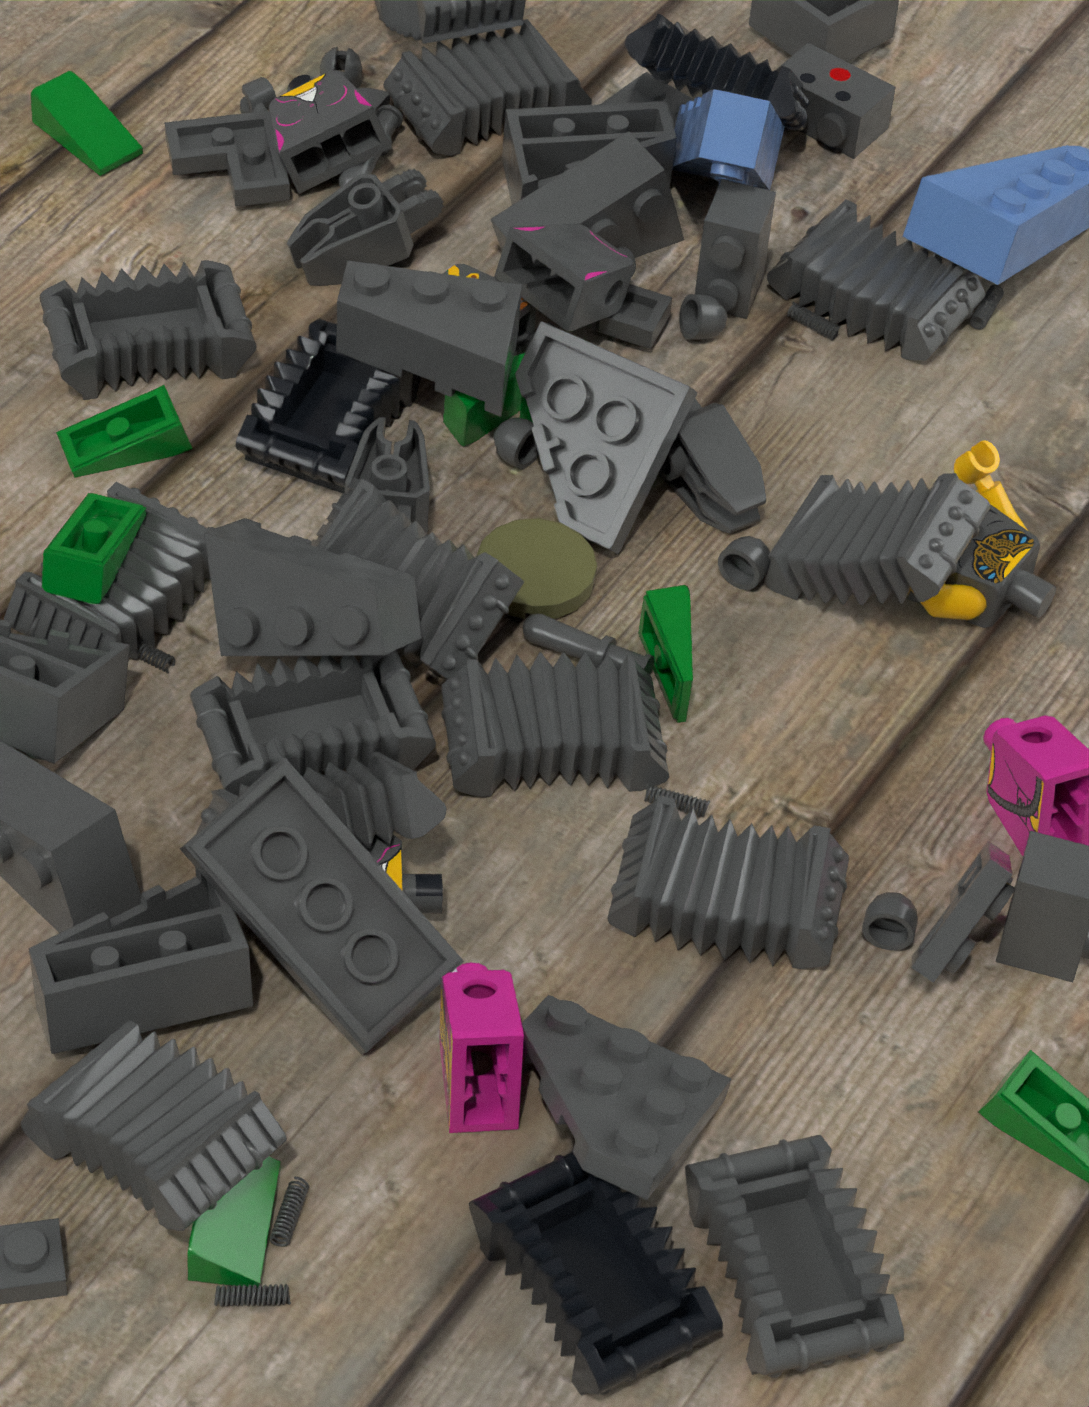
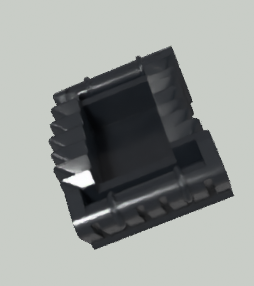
[625,13,809,132]
[235,318,422,493]
[469,1152,723,1396]

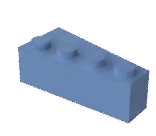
[672,89,784,190]
[902,145,1089,285]

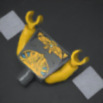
[906,440,1056,628]

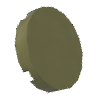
[477,518,597,619]

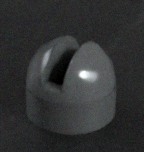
[320,47,362,88]
[679,294,728,340]
[494,417,539,469]
[718,536,771,590]
[862,892,918,950]

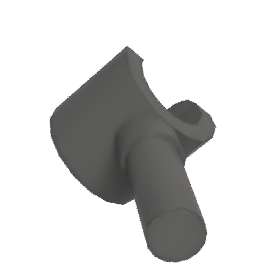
[240,77,276,113]

